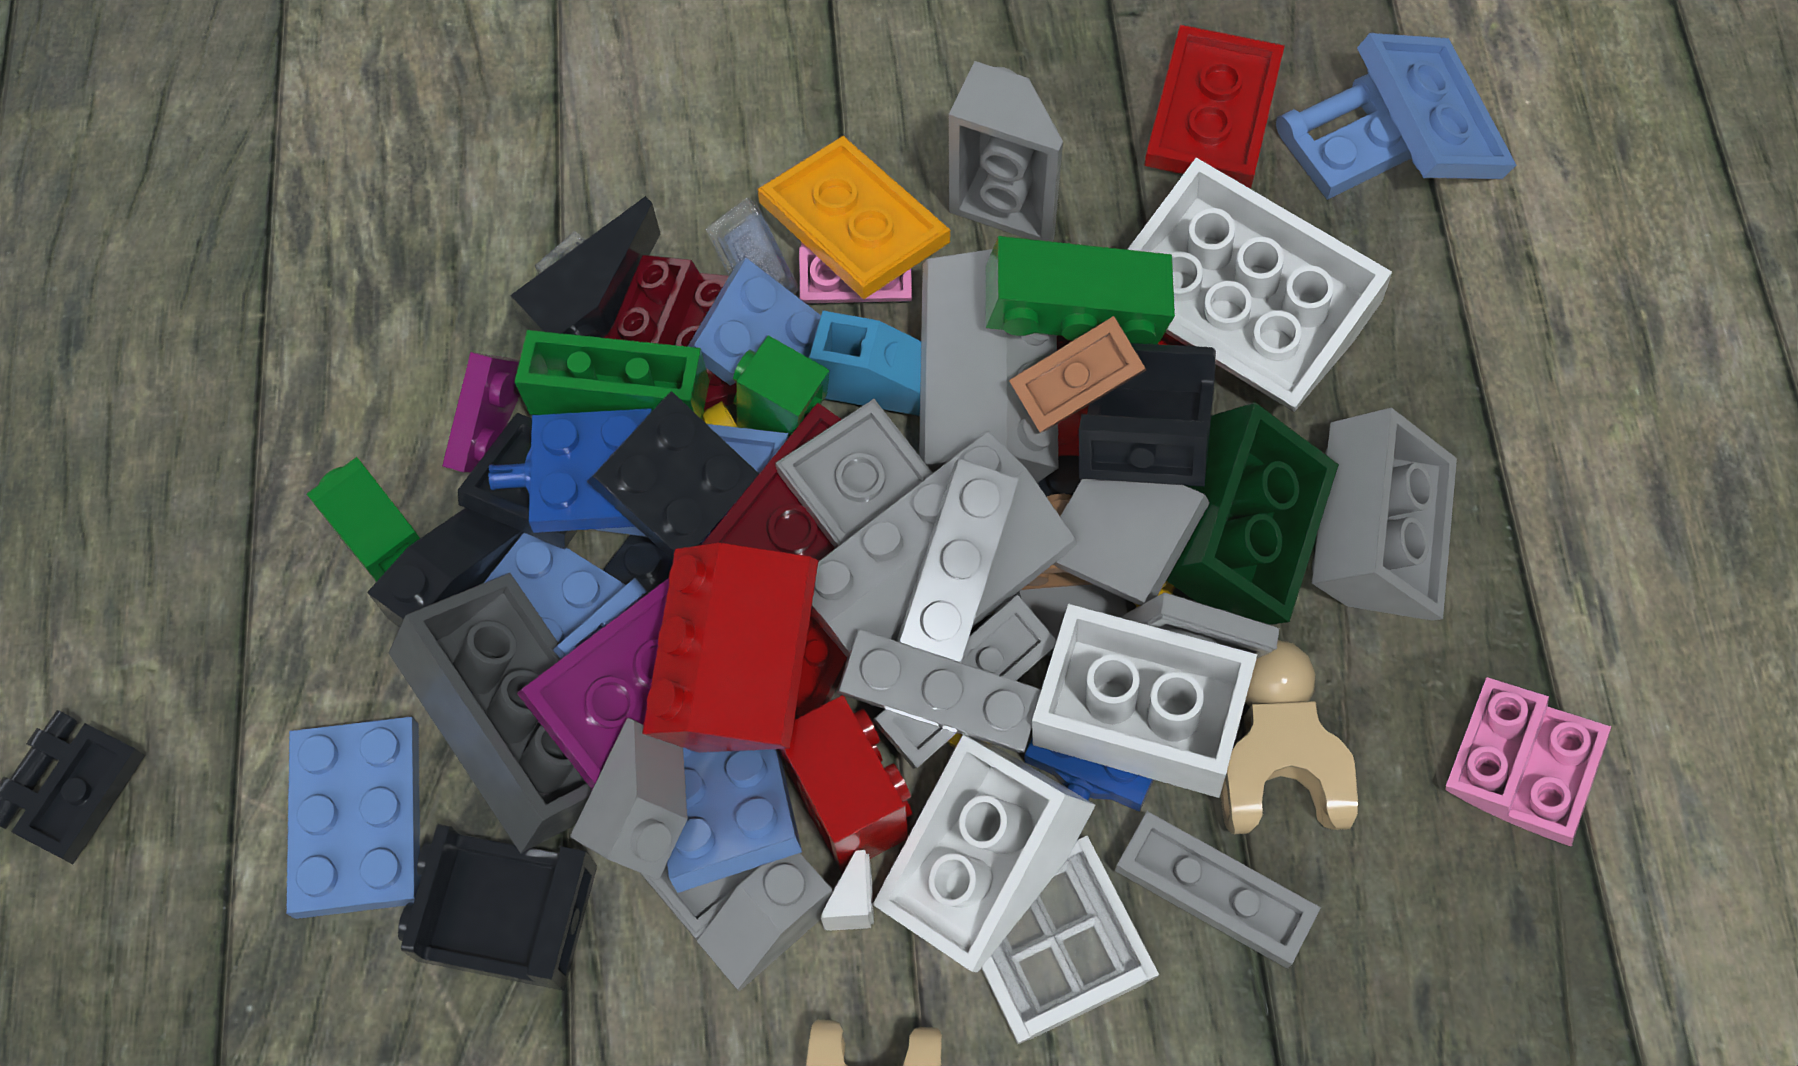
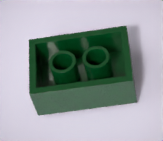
[1166,402,1339,625]

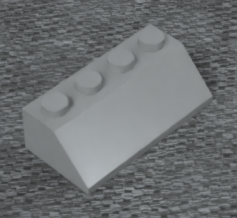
[919,249,1059,483]
[811,431,1077,658]

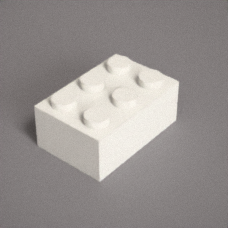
[1032,604,1257,798]

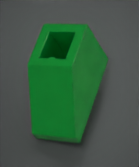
[733,335,830,437]
[306,457,420,582]

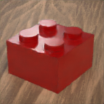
[779,695,913,874]

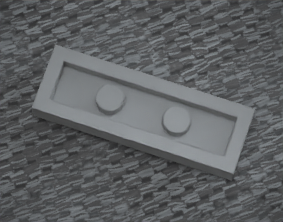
[897,458,1019,662]
[872,595,1057,769]
[837,629,1042,753]
[1115,811,1321,969]

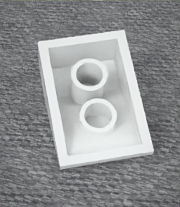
[872,735,1095,972]

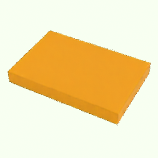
[757,136,950,299]

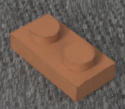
[1009,316,1146,433]

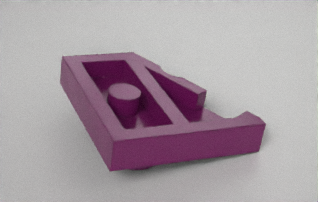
[442,352,520,472]

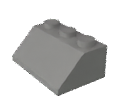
[949,61,1063,242]
[1312,407,1457,621]

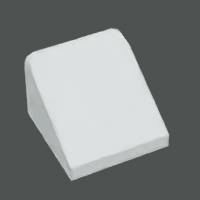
[821,850,874,930]

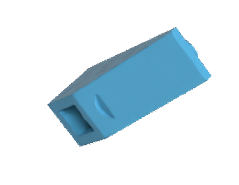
[809,311,921,416]

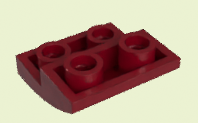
[608,255,729,386]

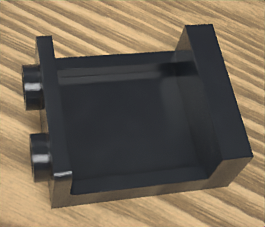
[1079,343,1216,487]
[398,824,597,991]

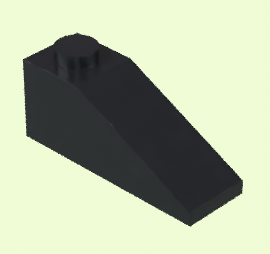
[510,196,661,338]
[367,508,524,627]

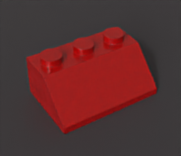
[642,542,819,753]

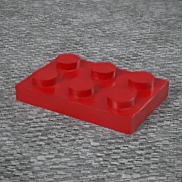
[1144,25,1285,188]

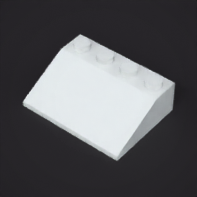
[1127,158,1392,412]

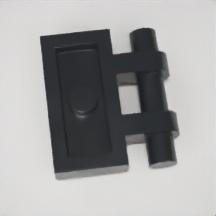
[0,710,145,864]

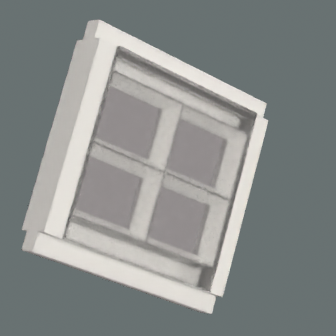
[981,836,1159,1045]

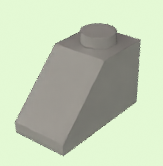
[570,718,688,880]
[697,853,833,992]

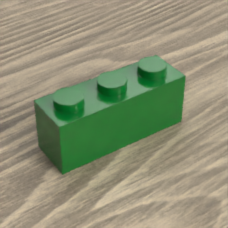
[986,236,1175,344]
[515,330,710,419]

